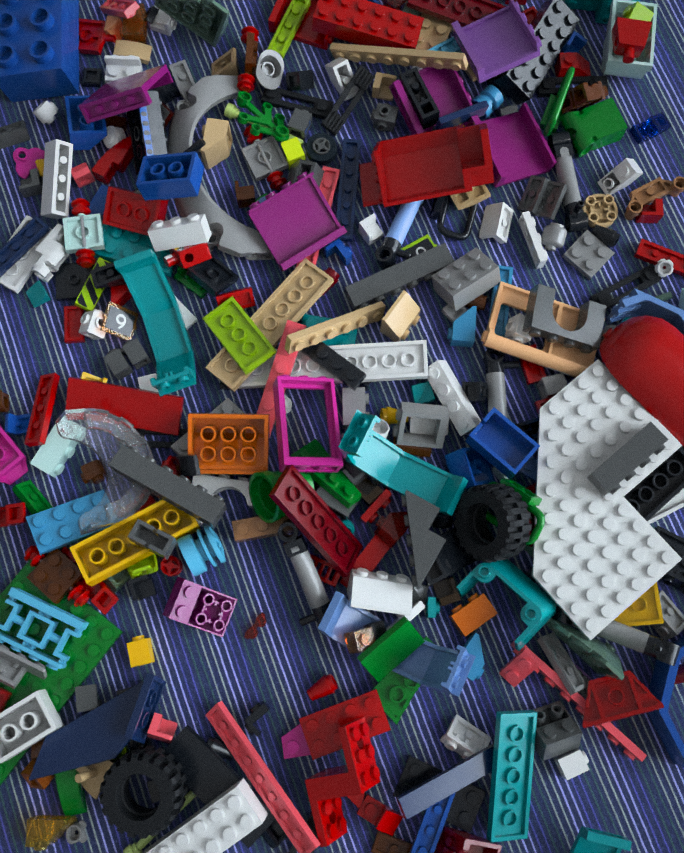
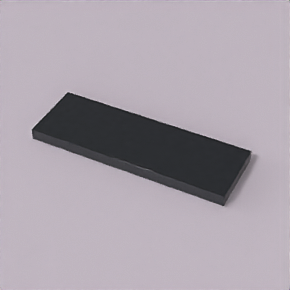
[164,725,275,848]

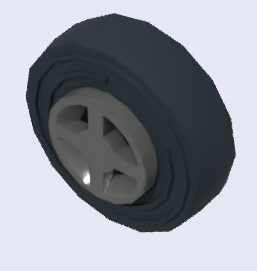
[306,133,337,165]

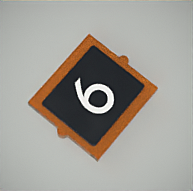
[100,301,138,341]

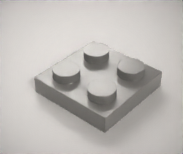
[562,230,615,280]

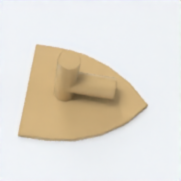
[75,760,114,799]

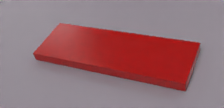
[65,377,184,436]

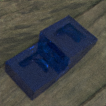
[629,112,672,144]

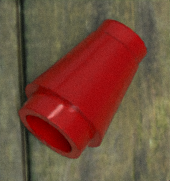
[307,674,338,701]

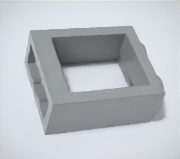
[392,402,450,449]

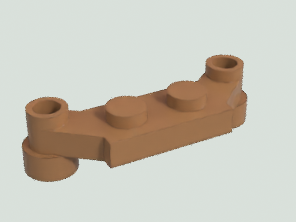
[624,176,684,220]

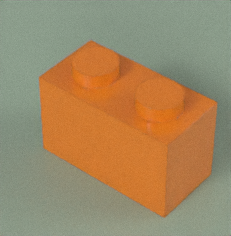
[449,592,498,637]

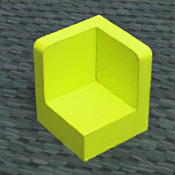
[281,137,305,170]

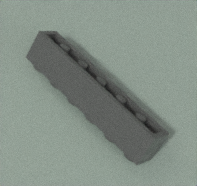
[344,243,454,311]
[109,445,227,529]

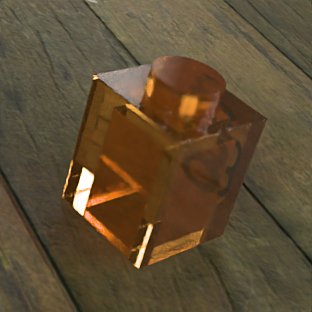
[344,626,375,654]

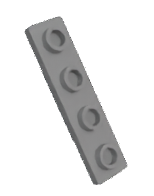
[0,643,47,689]

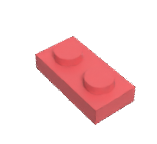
[499,647,542,687]

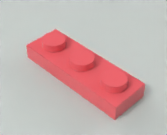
[99,0,140,19]

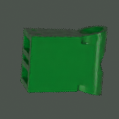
[560,97,628,158]

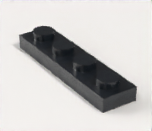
[300,342,366,391]

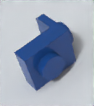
[324,239,353,266]
[5,413,31,436]

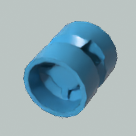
[471,85,504,120]

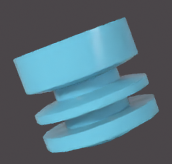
[177,525,226,577]

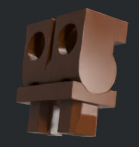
[557,81,608,114]

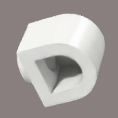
[32,101,59,125]
[103,126,126,148]

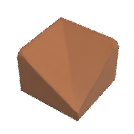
[104,15,124,40]

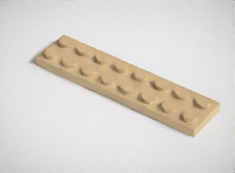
[205,258,334,392]

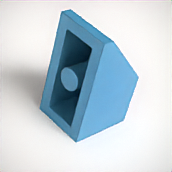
[447,306,477,347]
[463,632,485,681]

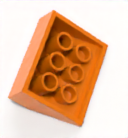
[188,413,270,475]

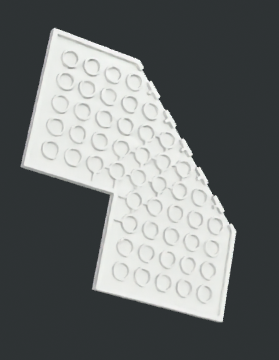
[532,359,682,641]

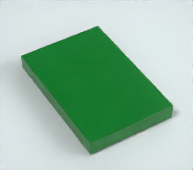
[357,616,425,683]

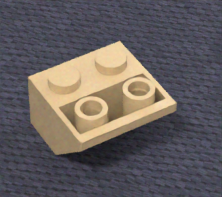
[199,118,233,169]

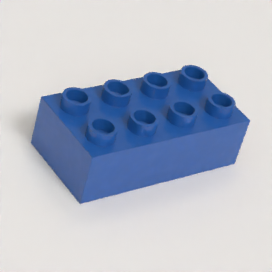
[0,0,79,102]

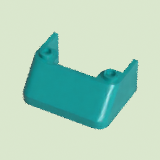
[456,559,556,651]

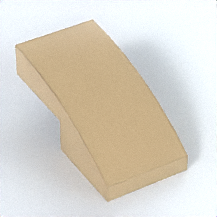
[113,40,152,65]
[450,185,491,210]

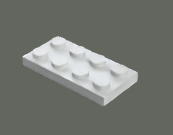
[0,215,53,294]

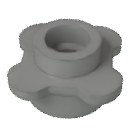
[66,820,88,844]

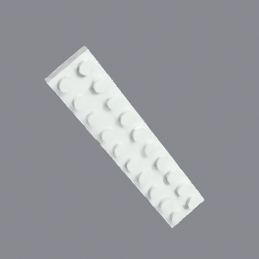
[238,340,429,389]

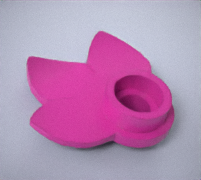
[13,147,45,179]

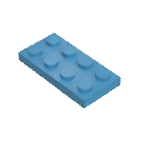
[26,489,118,555]

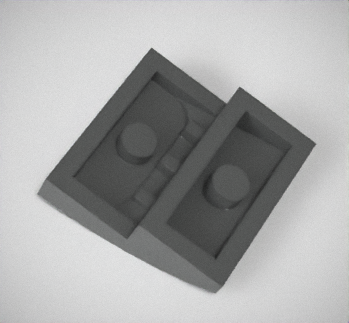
[517,175,568,221]

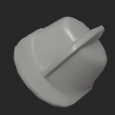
[256,49,284,90]

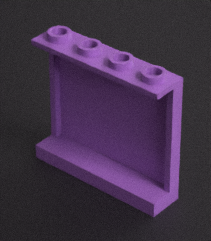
[451,0,542,83]

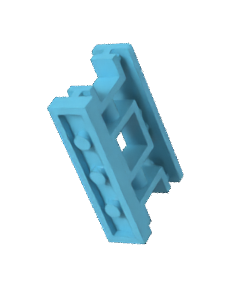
[0,587,89,671]

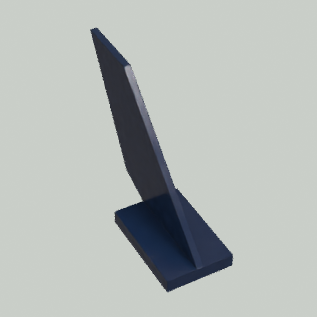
[29,673,166,781]

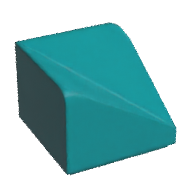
[410,381,435,404]

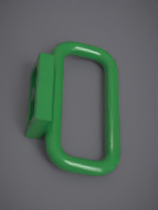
[539,66,575,137]
[486,478,545,545]

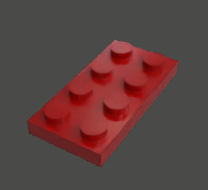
[299,689,391,760]

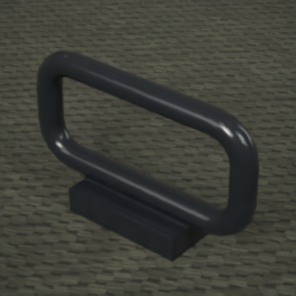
[429,195,478,241]

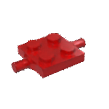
[79,18,116,55]

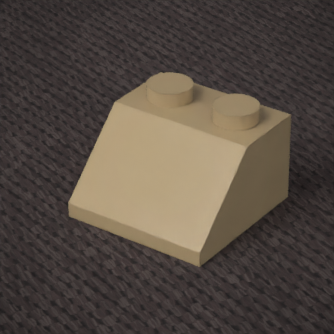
[380,290,421,342]

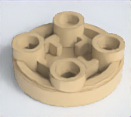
[583,194,618,228]

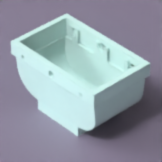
[601,0,658,79]

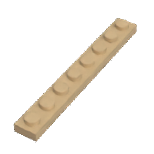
[330,43,468,71]

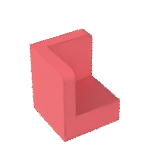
[71,162,95,188]
[147,712,178,744]

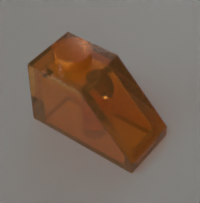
[120,3,147,44]

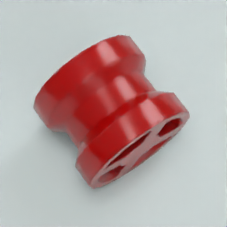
[161,556,183,577]

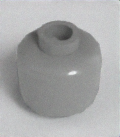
[541,222,567,251]

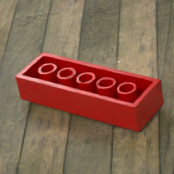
[312,0,424,49]

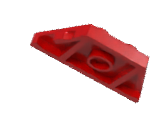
[582,670,664,728]

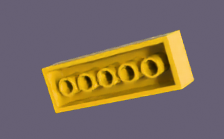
[69,499,200,587]

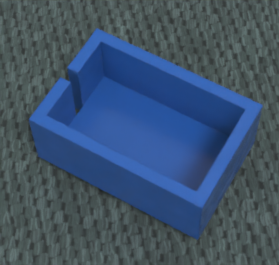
[465,407,540,480]

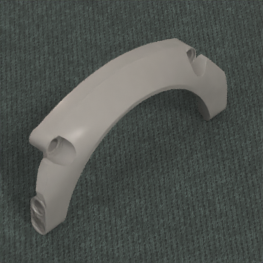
[166,75,274,260]

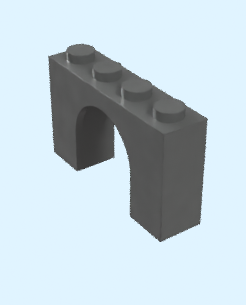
[522,284,607,353]

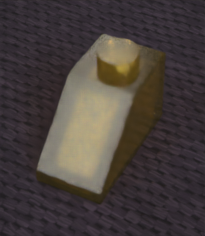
[25,815,77,851]

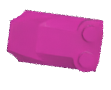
[0,424,28,485]

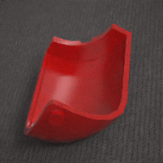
[599,315,684,446]

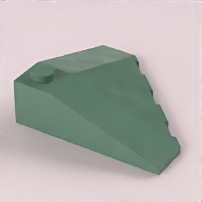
[155,0,229,48]
[545,618,625,680]

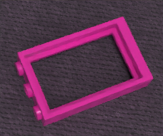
[273,375,343,473]

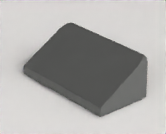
[0,120,30,149]

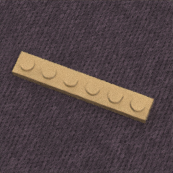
[285,301,386,354]

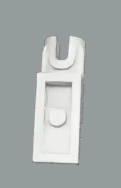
[31,223,69,283]

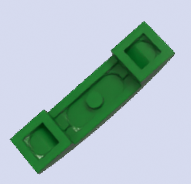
[55,769,87,816]

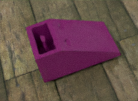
[162,577,238,637]

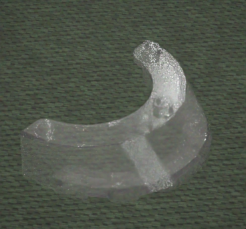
[55,408,154,535]

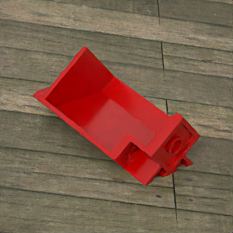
[359,123,494,207]

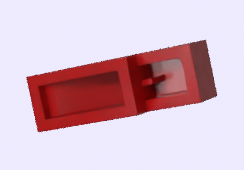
[91,136,133,185]

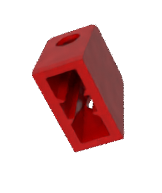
[612,17,652,64]

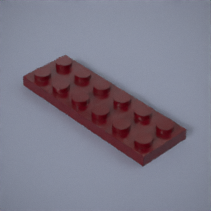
[406,0,506,27]
[269,464,363,577]

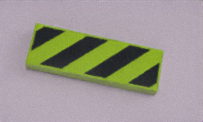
[74,257,110,311]

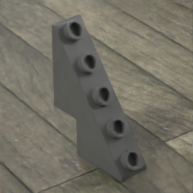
[401,490,446,590]

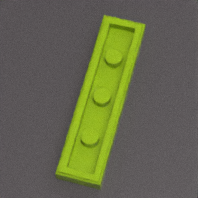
[267,0,311,59]

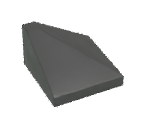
[412,585,428,605]

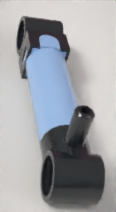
[375,200,426,270]

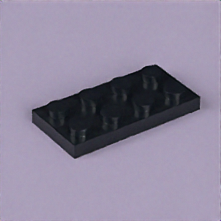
[393,755,486,832]

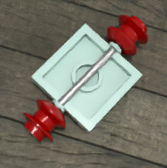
[63,198,105,268]

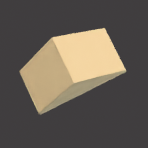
[211,47,239,76]

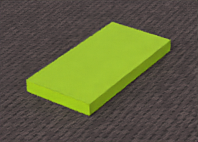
[202,296,277,375]

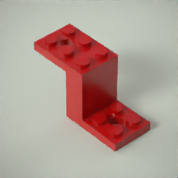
[305,717,381,847]

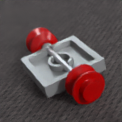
[241,125,289,190]

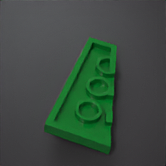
[291,439,362,509]
[370,636,434,725]

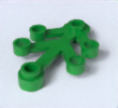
[236,91,290,142]

